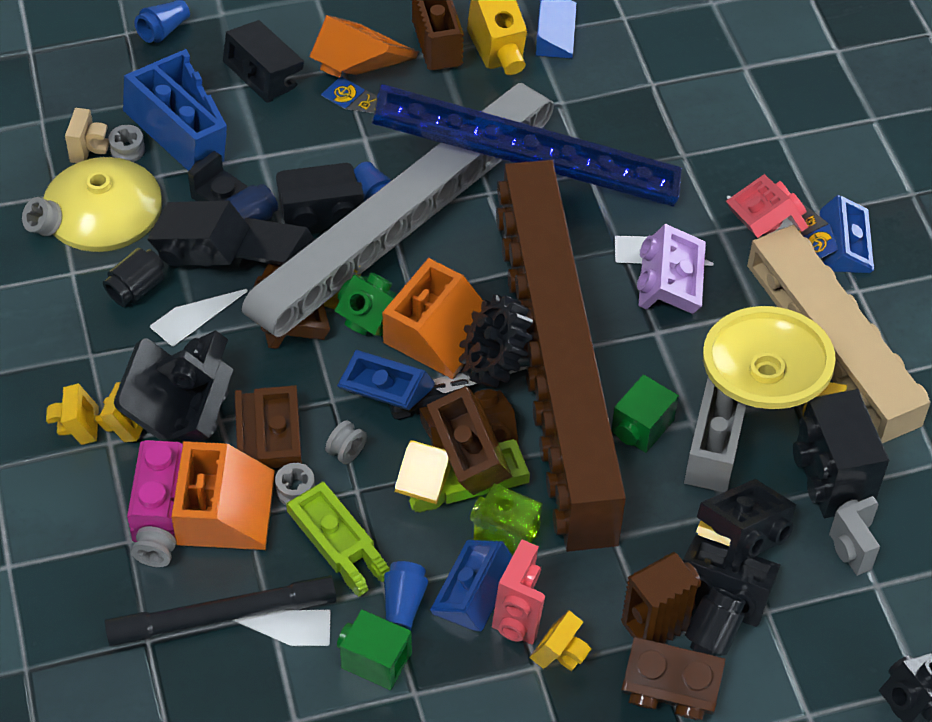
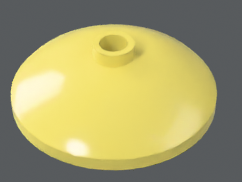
[43,157,162,252]
[703,306,835,409]

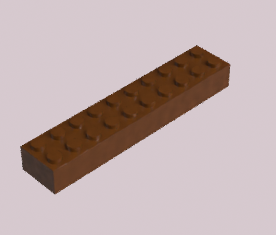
[496,160,626,552]

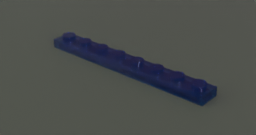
[372,84,682,207]

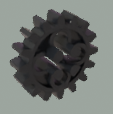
[459,294,533,388]

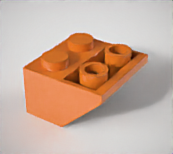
[382,258,483,379]
[171,441,275,550]

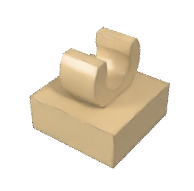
[65,108,109,163]

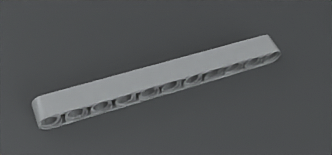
[242,83,554,337]

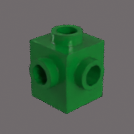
[334,272,397,336]

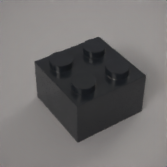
[793,389,889,519]

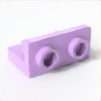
[637,224,706,314]

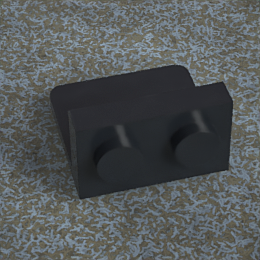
[276,163,364,232]
[114,338,234,444]

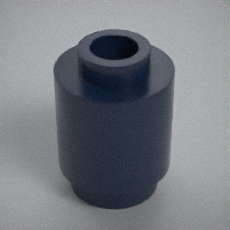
[226,184,278,221]

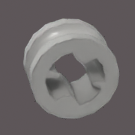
[108,125,145,162]
[22,197,62,236]
[325,420,367,465]
[275,463,315,505]
[131,526,176,567]

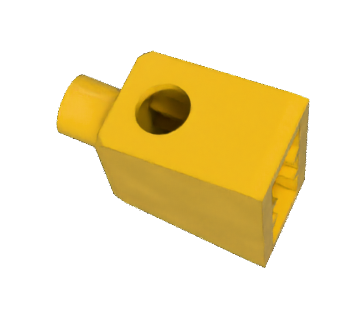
[467,0,527,75]

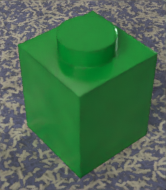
[611,374,679,453]
[337,609,412,690]

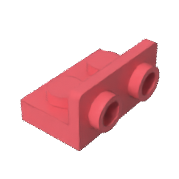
[726,174,809,238]
[492,539,545,645]

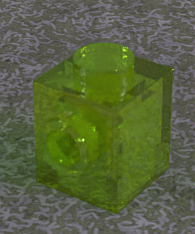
[470,483,542,555]

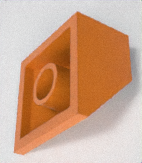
[309,15,419,77]

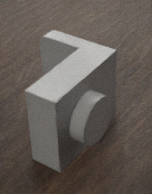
[829,496,880,576]

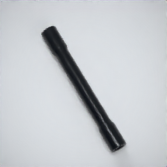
[105,575,336,647]

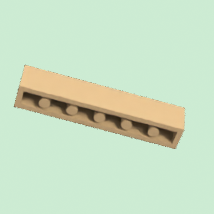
[747,225,931,444]

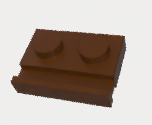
[235,385,302,468]

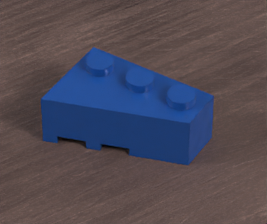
[123,49,227,171]

